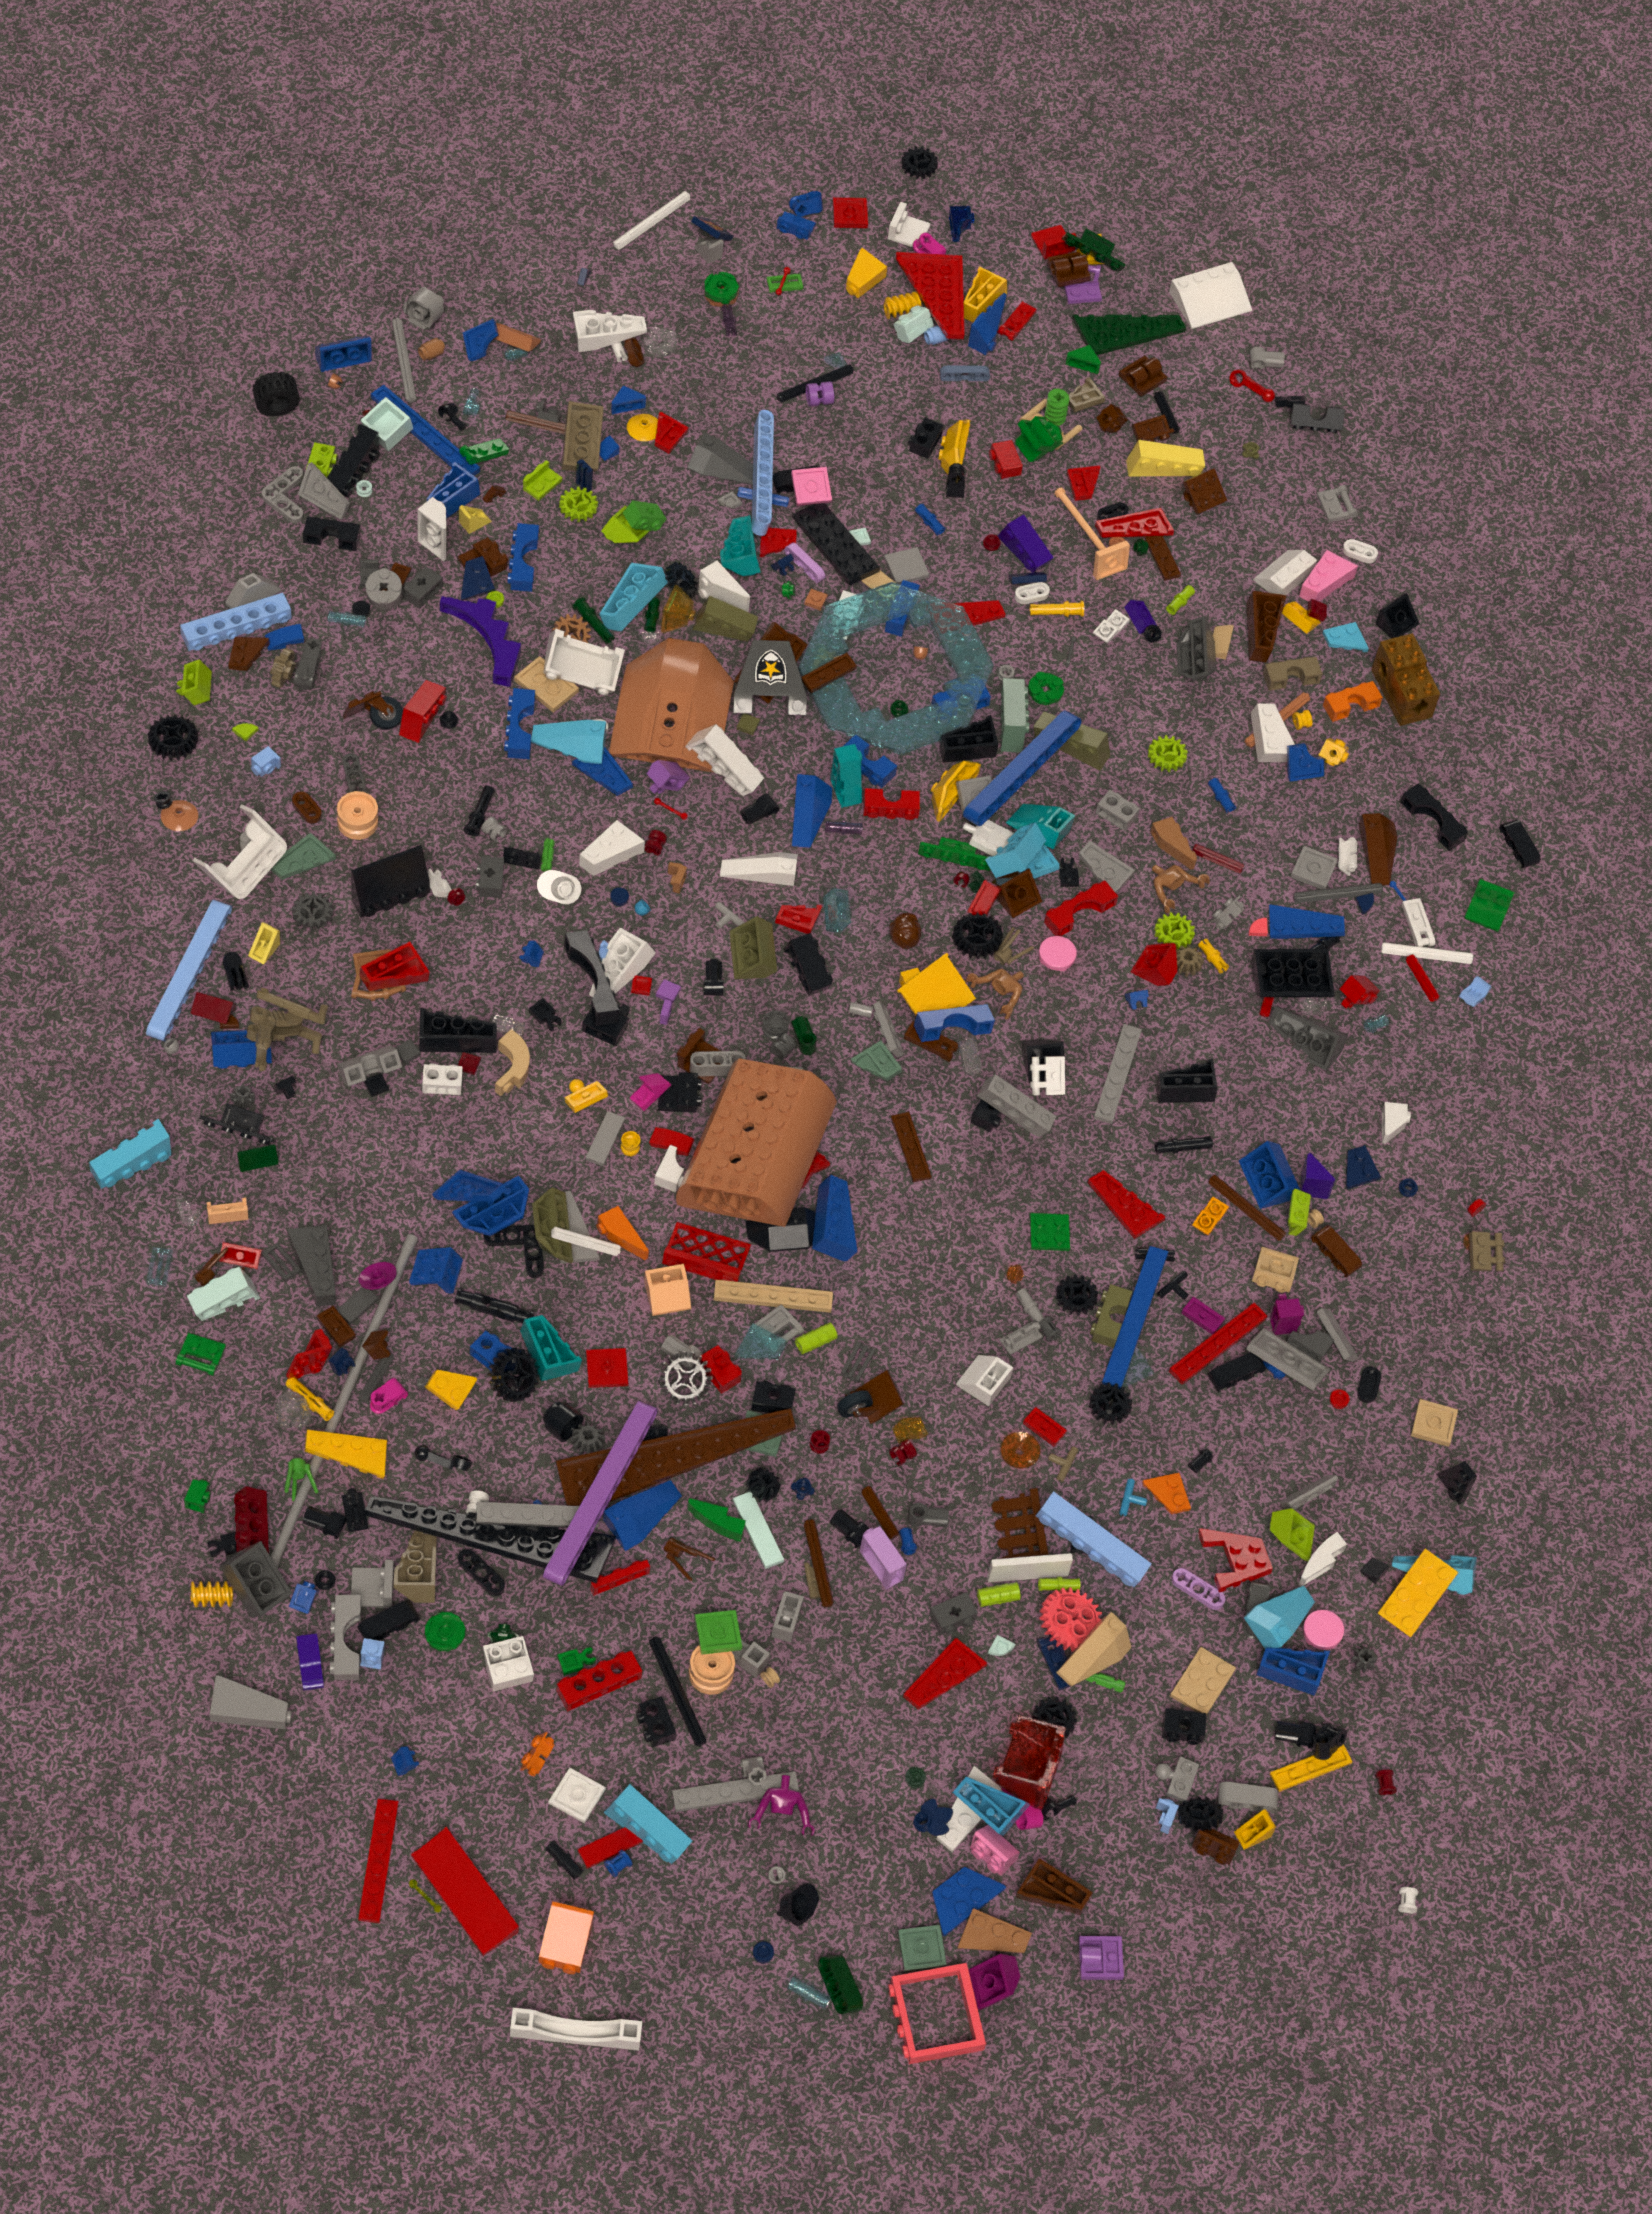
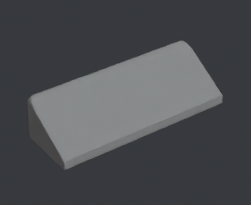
[1279,1475,1338,1510]

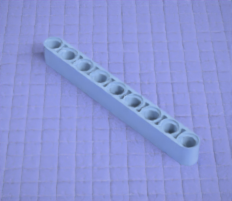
[752,410,774,536]
[146,900,232,1042]

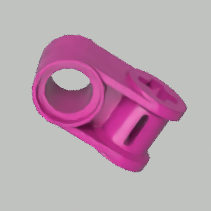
[912,232,946,255]
[370,1378,408,1414]

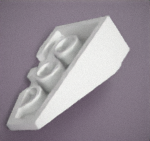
[589,928,655,997]

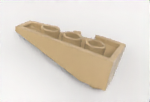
[1056,1612,1131,1687]

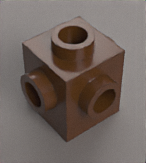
[1096,404,1128,433]

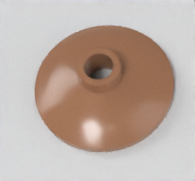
[161,800,198,831]

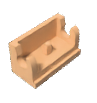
[207,1198,248,1224]

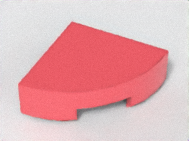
[1249,918,1268,936]

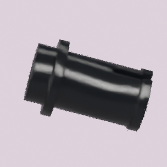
[1188,1449,1213,1474]

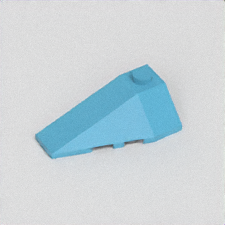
[531,720,606,764]
[1392,1555,1477,1595]
[1244,1586,1315,1649]

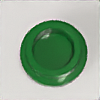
[782,581,795,599]

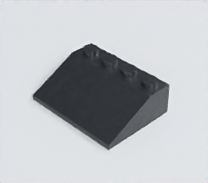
[351,845,430,918]
[1251,949,1335,997]

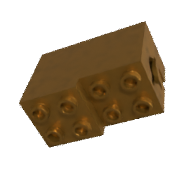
[1371,633,1440,726]

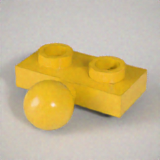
[565,1079,608,1113]

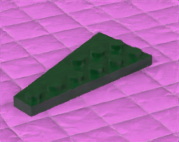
[1072,314,1186,355]

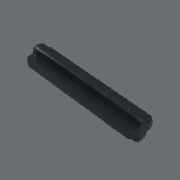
[1154,391,1180,434]

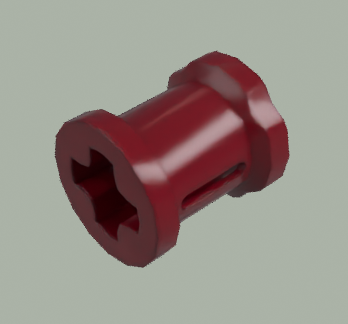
[1375,1769,1397,1795]

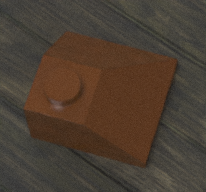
[992,868,1042,918]

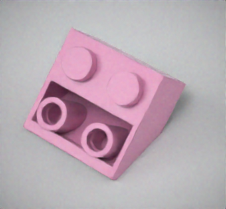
[970,1825,1020,1876]

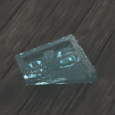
[734,1323,788,1359]

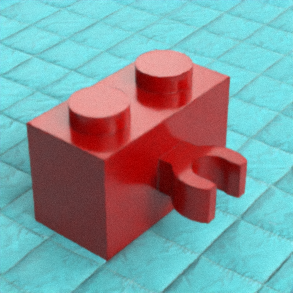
[1340,975,1380,1009]
[699,1345,742,1394]

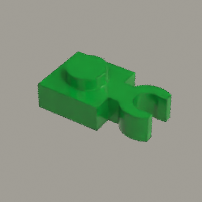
[557,1647,596,1676]

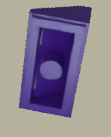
[1124,600,1157,634]

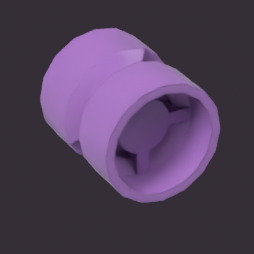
[806,381,834,407]

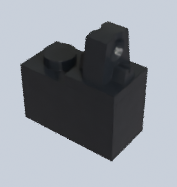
[582,1004,630,1046]

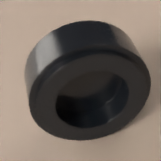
[352,601,370,618]

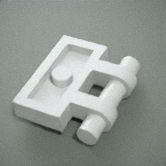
[1030,1056,1065,1095]

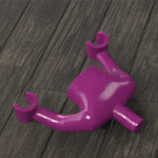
[747,1775,815,1836]

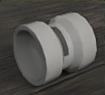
[481,817,507,842]

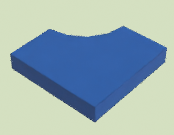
[463,319,499,361]
[1287,743,1324,782]

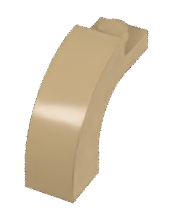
[495,1029,530,1096]

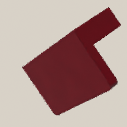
[190,992,236,1024]

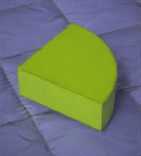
[232,723,258,741]

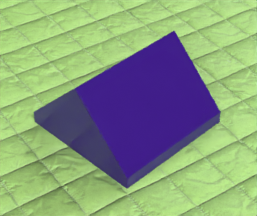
[1300,1153,1336,1199]

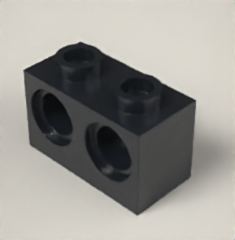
[908,417,944,459]
[636,1696,676,1748]

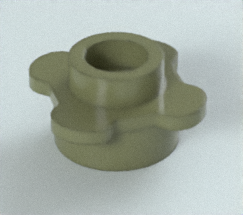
[1242,442,1260,459]

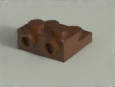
[457,537,508,577]

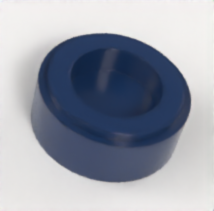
[610,888,629,906]
[753,1941,774,1964]

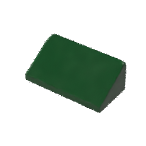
[237,1144,279,1172]

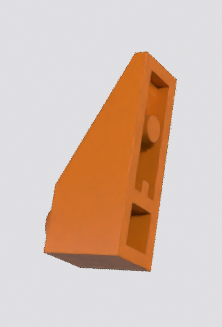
[596,1206,649,1260]

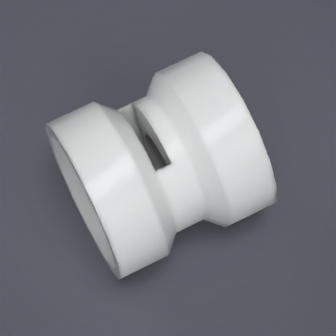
[466,1491,489,1514]

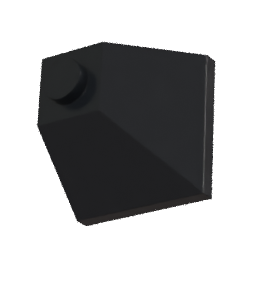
[1021,1039,1066,1083]

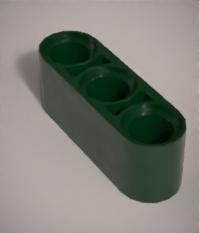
[818,1955,863,2015]

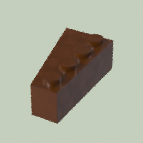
[1247,591,1287,663]

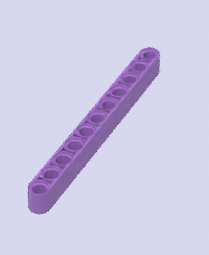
[543,1401,658,1586]

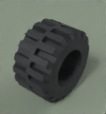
[252,372,300,416]

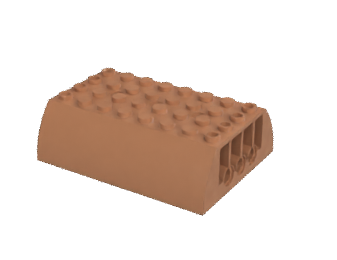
[676,1058,837,1227]

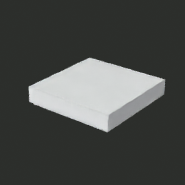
[548,1768,606,1824]

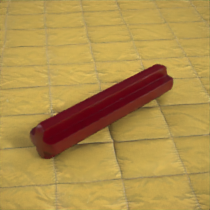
[1192,844,1244,874]

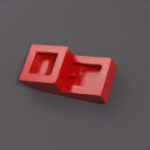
[649,1127,694,1156]

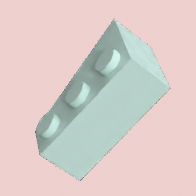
[187,1267,260,1321]

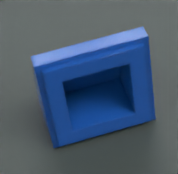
[599,435,619,461]

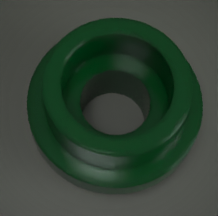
[1134,538,1148,556]
[890,700,908,718]

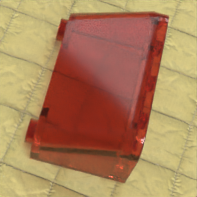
[993,1715,1066,1811]

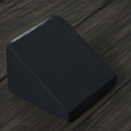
[1360,1557,1390,1584]

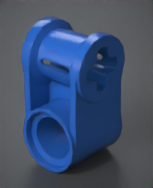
[789,191,823,217]

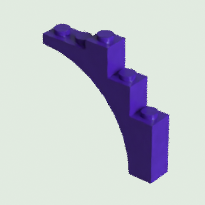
[440,596,521,687]

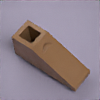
[1150,817,1197,870]

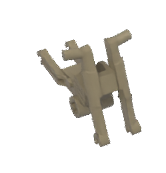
[246,988,328,1071]

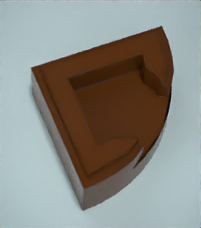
[482,485,506,503]
[220,1014,239,1029]

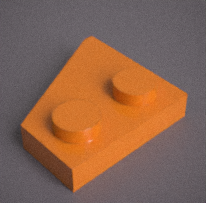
[1142,1473,1191,1514]

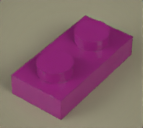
[1181,1297,1225,1335]

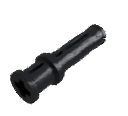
[464,785,495,837]

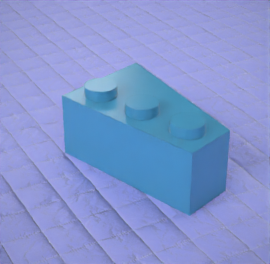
[952,1777,1030,1836]

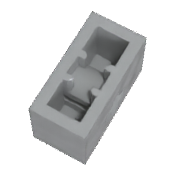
[771,1591,804,1643]

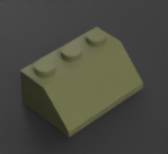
[729,916,777,979]

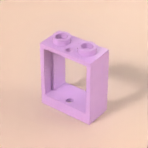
[860,1526,907,1590]

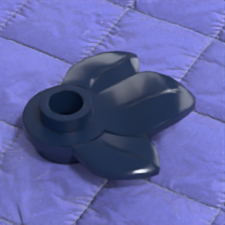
[913,1799,953,1836]

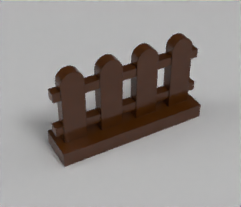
[992,1488,1049,1559]

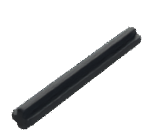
[777,364,854,403]

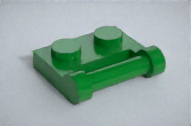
[175,1333,226,1376]

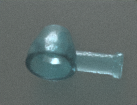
[462,388,480,416]

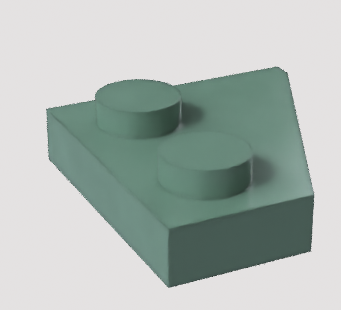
[851,1041,902,1081]

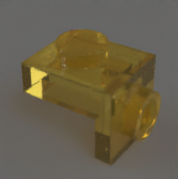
[892,1417,928,1445]

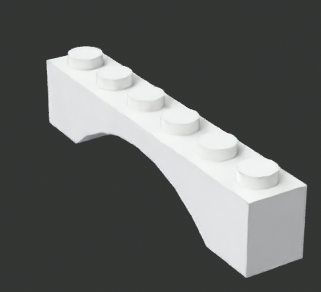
[510,2008,642,2051]

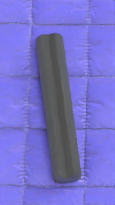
[358,1353,394,1404]

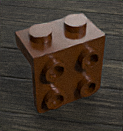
[677,1028,721,1084]

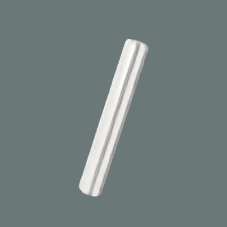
[551,1227,621,1256]

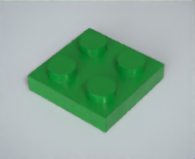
[1030,1213,1070,1251]

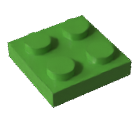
[694,1610,742,1655]

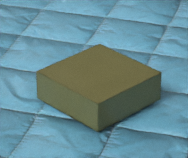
[736,713,760,735]

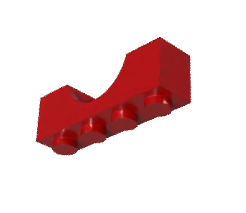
[1044,880,1118,936]

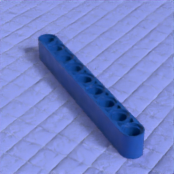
[963,710,1081,826]

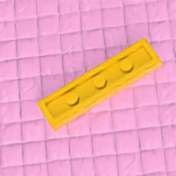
[1270,1744,1353,1792]

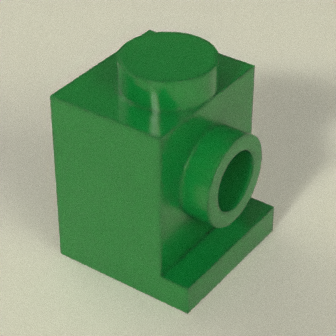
[184,1479,211,1514]

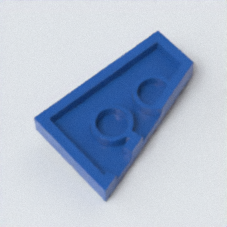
[572,747,633,796]

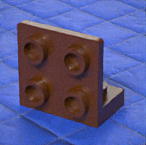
[1192,1829,1240,1865]

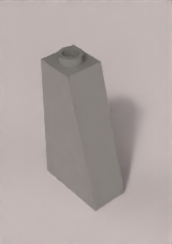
[210,1675,292,1729]

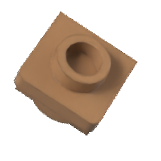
[668,862,687,894]

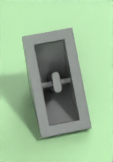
[693,239,724,264]

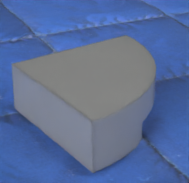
[718,491,742,508]

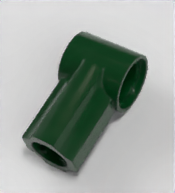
[791,1016,817,1055]

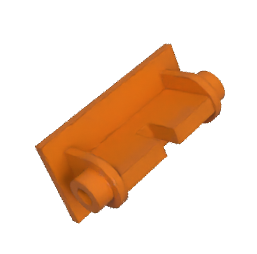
[520,1732,554,1777]

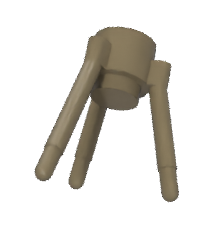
[993,927,1034,965]

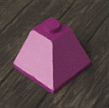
[968,1954,1021,2010]

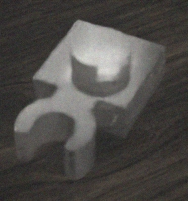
[491,1014,526,1035]

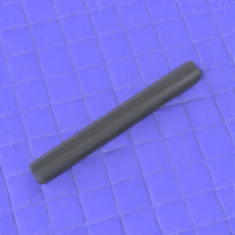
[1293,883,1383,903]

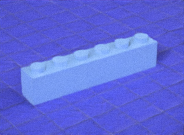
[1036,1491,1152,1587]

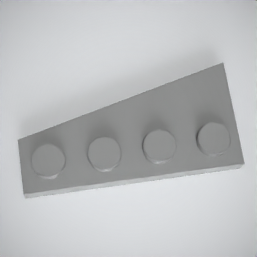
[560,1191,600,1264]

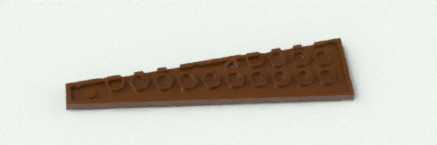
[556,1408,796,1506]

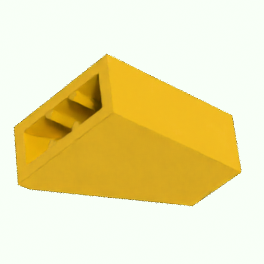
[846,248,887,298]

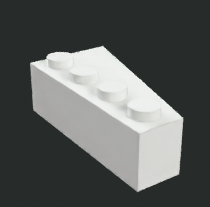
[685,724,764,796]

